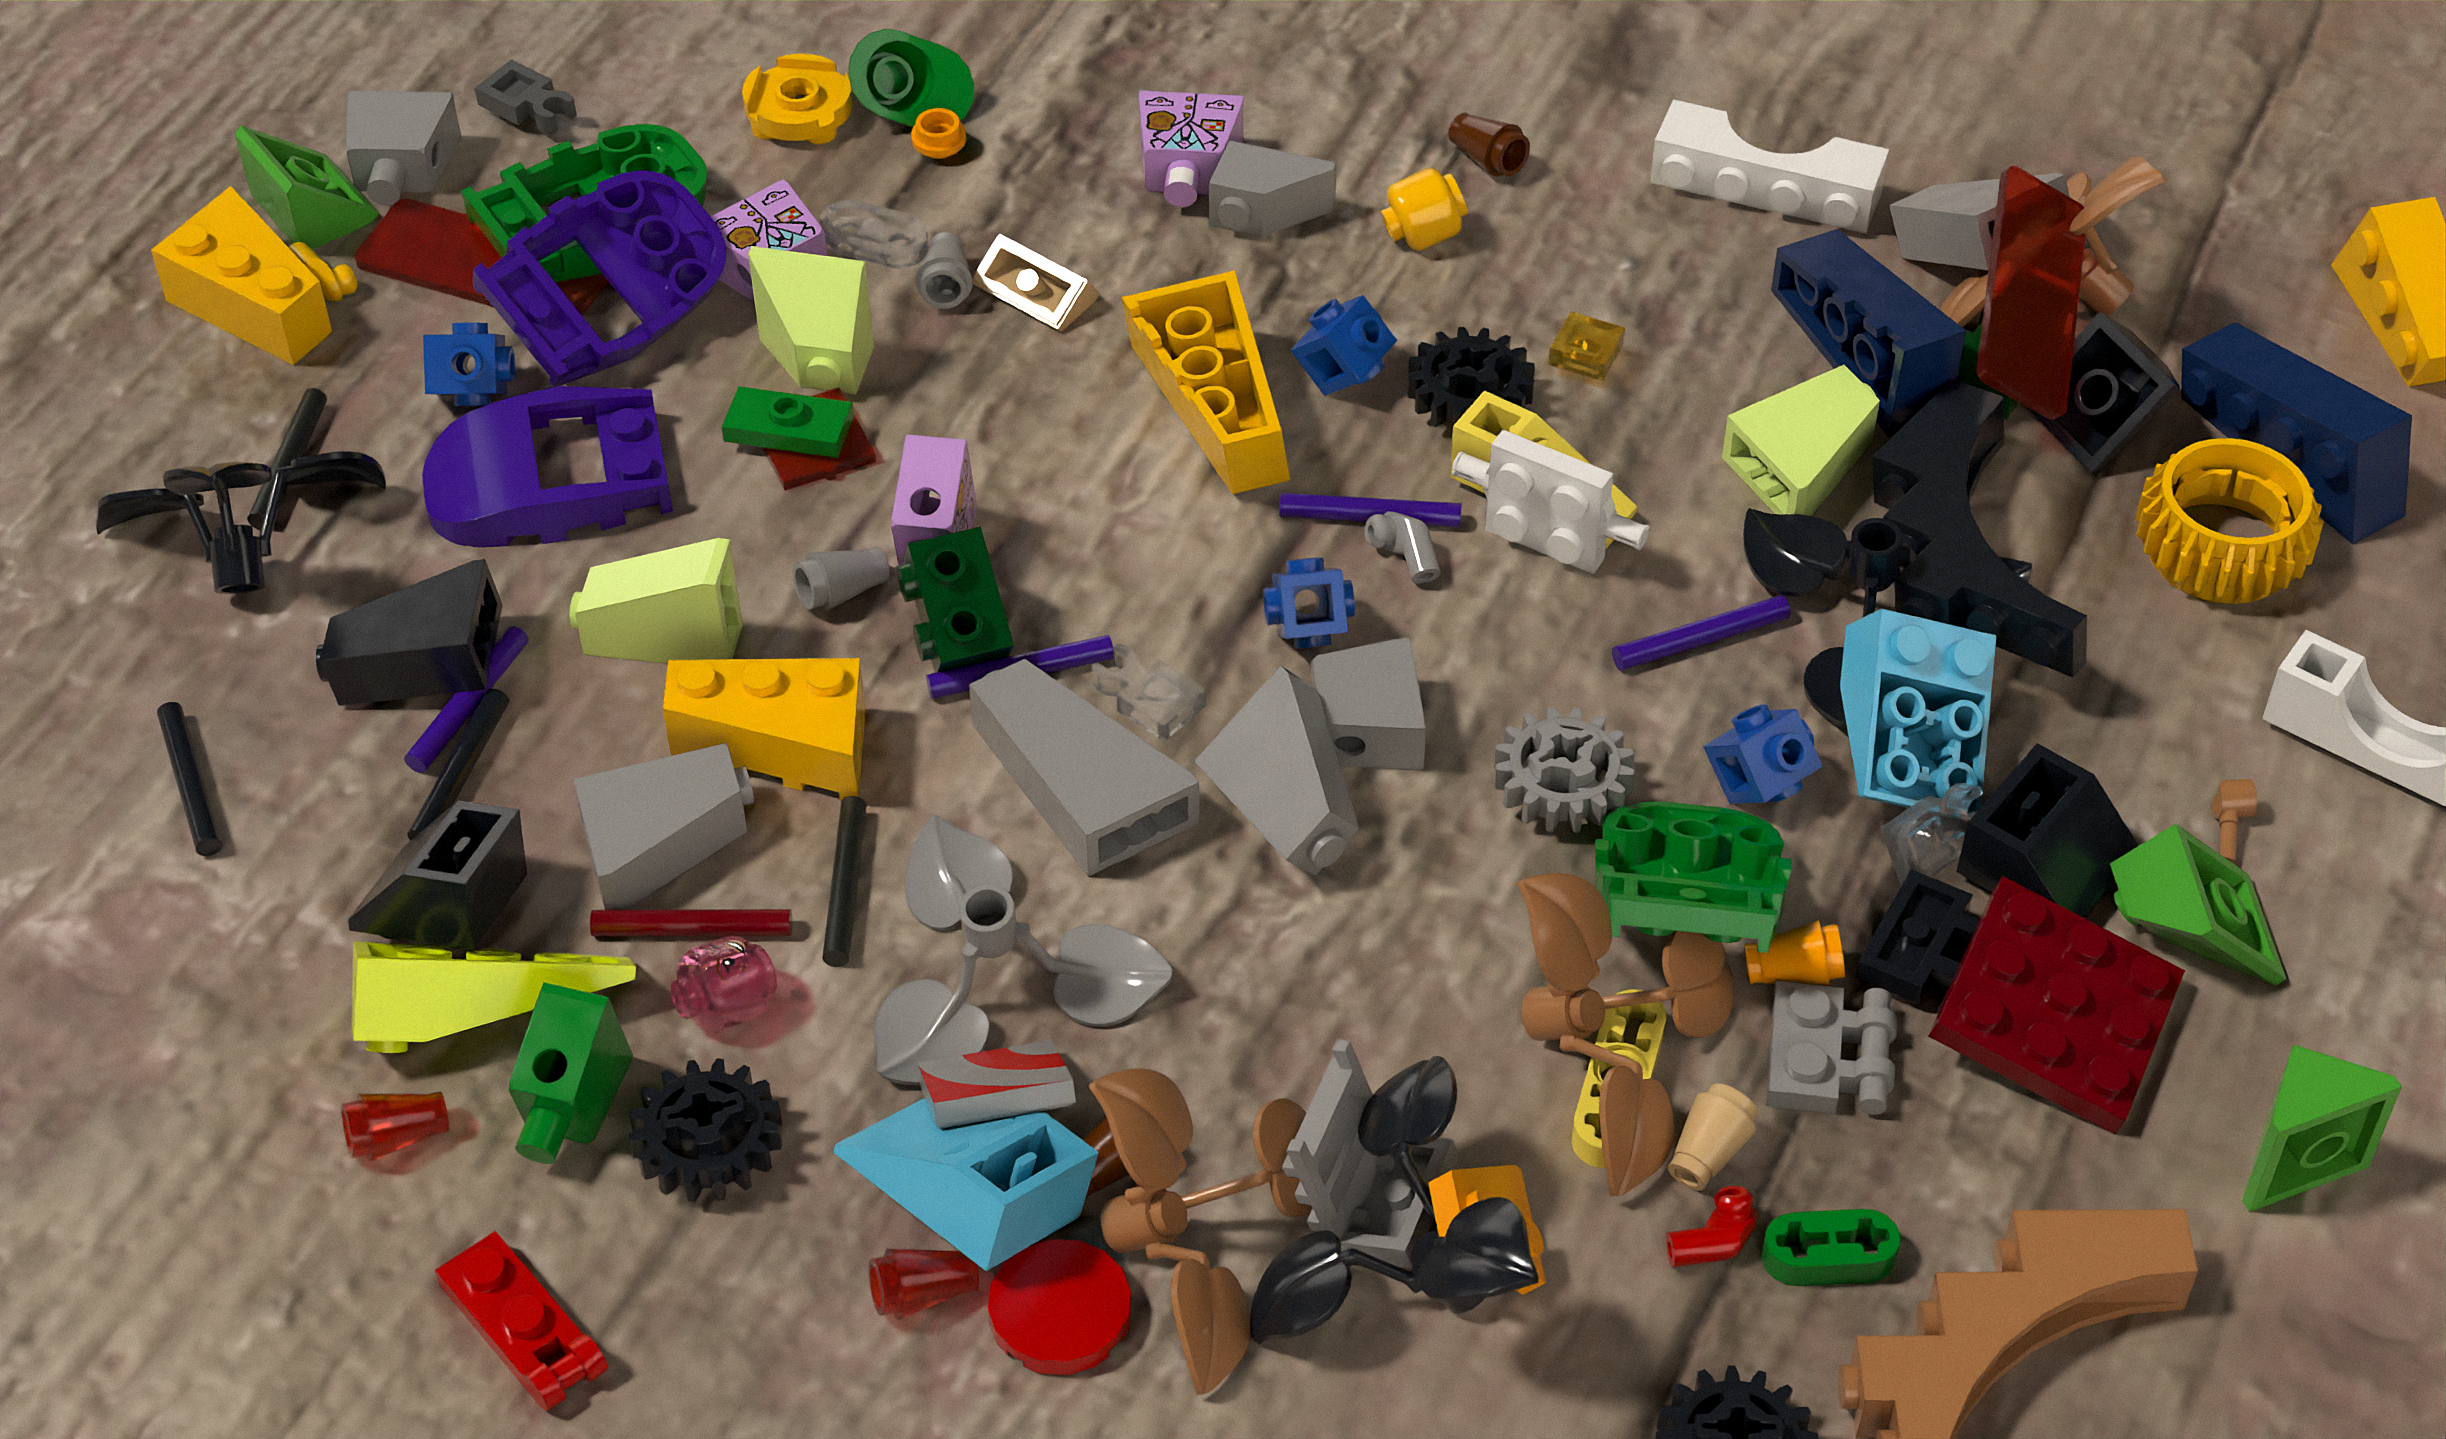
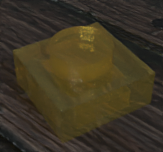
[1548,311,1625,381]

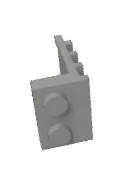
[1282,1039,1460,1269]

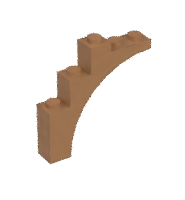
[1838,1209,2198,1439]

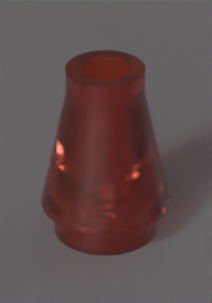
[341,1091,449,1162]
[868,1248,979,1320]

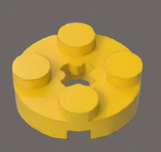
[742,53,853,144]

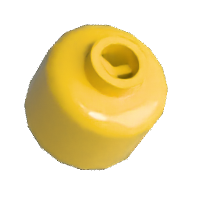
[1380,167,1468,252]

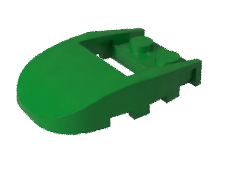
[461,124,707,282]
[1595,801,1791,953]

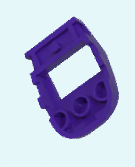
[473,170,726,387]
[422,386,673,548]

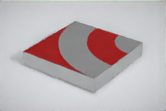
[917,1040,1076,1128]

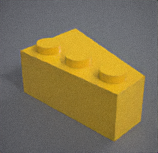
[151,186,333,365]
[662,658,866,801]

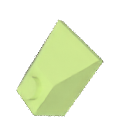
[748,246,874,395]

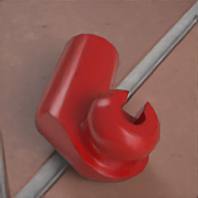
[1666,1186,1757,1268]

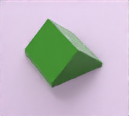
[235,125,379,250]
[2242,1044,2402,1212]

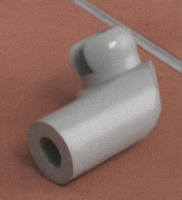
[1364,511,1441,584]

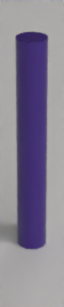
[1279,493,1462,527]
[1612,595,1791,671]
[404,626,529,773]
[926,635,1114,699]

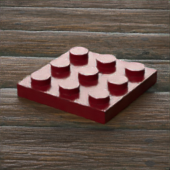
[1928,876,2185,1134]

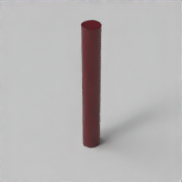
[590,909,793,936]

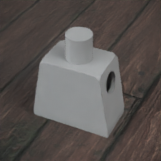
[346,90,461,206]
[1311,637,1426,770]

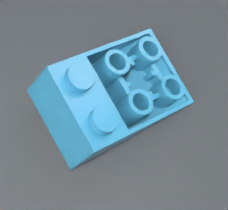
[1840,609,1996,821]
[833,1098,1099,1271]

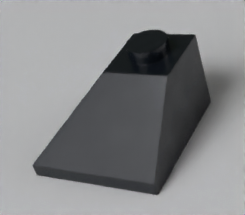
[2020,312,2180,476]

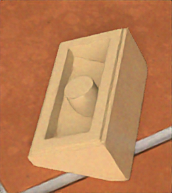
[972,234,1100,332]

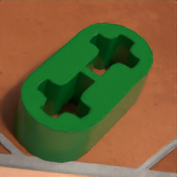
[1762,1209,1900,1286]

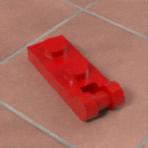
[435,1231,609,1411]

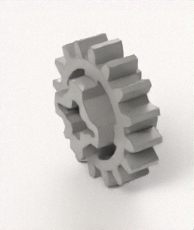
[1494,707,1635,833]

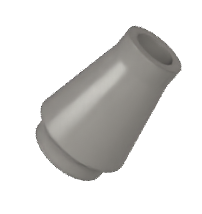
[915,232,973,309]
[793,547,890,612]

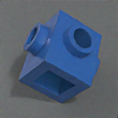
[1290,295,1397,396]
[423,323,516,406]
[1263,557,1355,648]
[1703,704,1822,804]

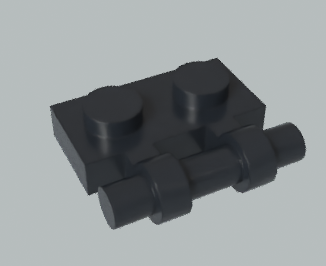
[1855,869,1979,1012]

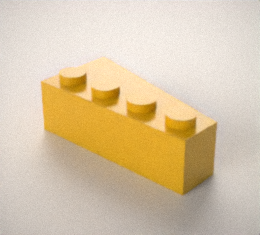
[1121,270,1291,494]

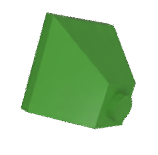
[2110,824,2287,986]

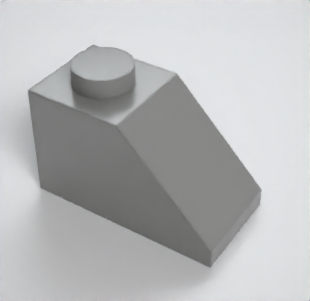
[1209,140,1336,237]

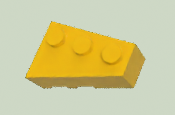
[2331,197,2446,387]

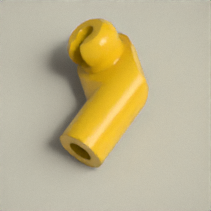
[288,242,358,302]

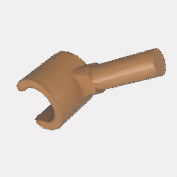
[2211,779,2257,864]

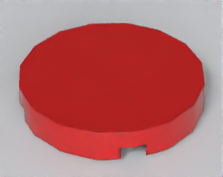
[987,1239,1132,1375]

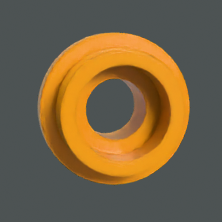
[911,108,966,159]

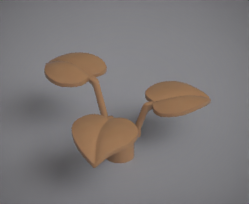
[1939,156,2167,327]
[1517,873,1734,1196]
[1088,1068,1312,1396]

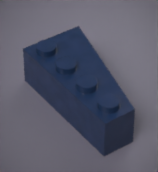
[1771,229,1966,437]
[2181,322,2412,545]

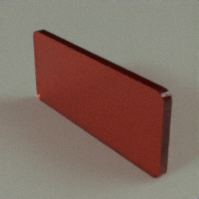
[1977,166,2086,420]
[354,199,608,317]

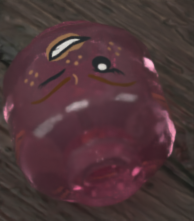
[670,935,777,1033]

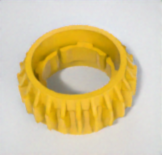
[2135,438,2324,604]

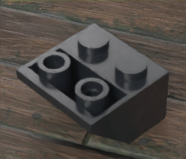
[1956,743,2139,919]
[348,801,527,950]

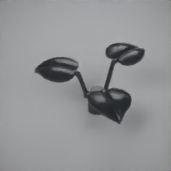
[96,451,386,594]
[1743,508,2032,728]
[1250,1056,1539,1345]

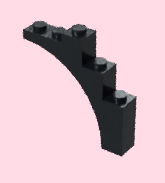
[1872,379,2087,678]

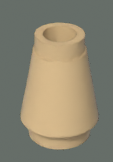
[1668,1083,1759,1191]

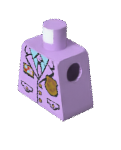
[1139,90,1244,207]
[711,179,827,302]
[891,434,977,565]

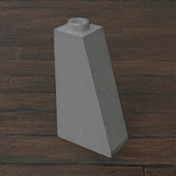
[969,659,1200,877]

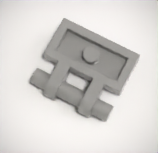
[1766,980,1897,1115]

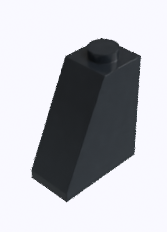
[316,559,503,706]

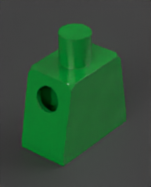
[509,982,633,1164]

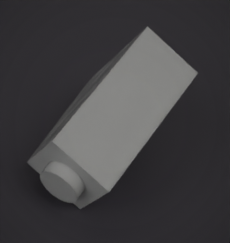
[1889,173,2074,270]
[1194,665,1359,876]
[573,743,754,910]

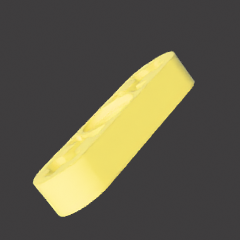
[1571,989,1666,1168]

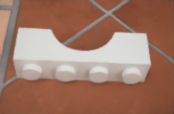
[1650,99,1890,234]
[2262,630,2446,806]

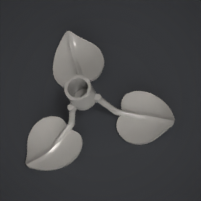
[874,815,1173,1085]

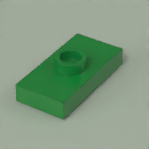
[722,386,854,458]

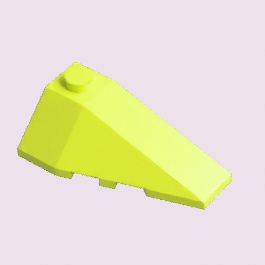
[352,941,636,1053]

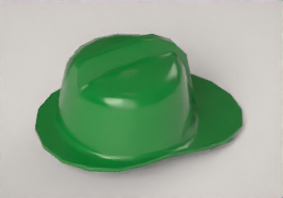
[848,29,975,127]

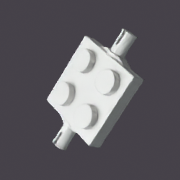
[1451,430,1649,574]

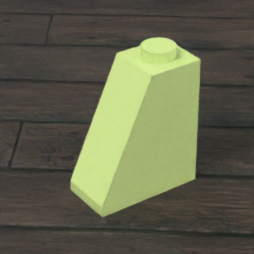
[1722,365,1880,516]
[569,538,743,664]

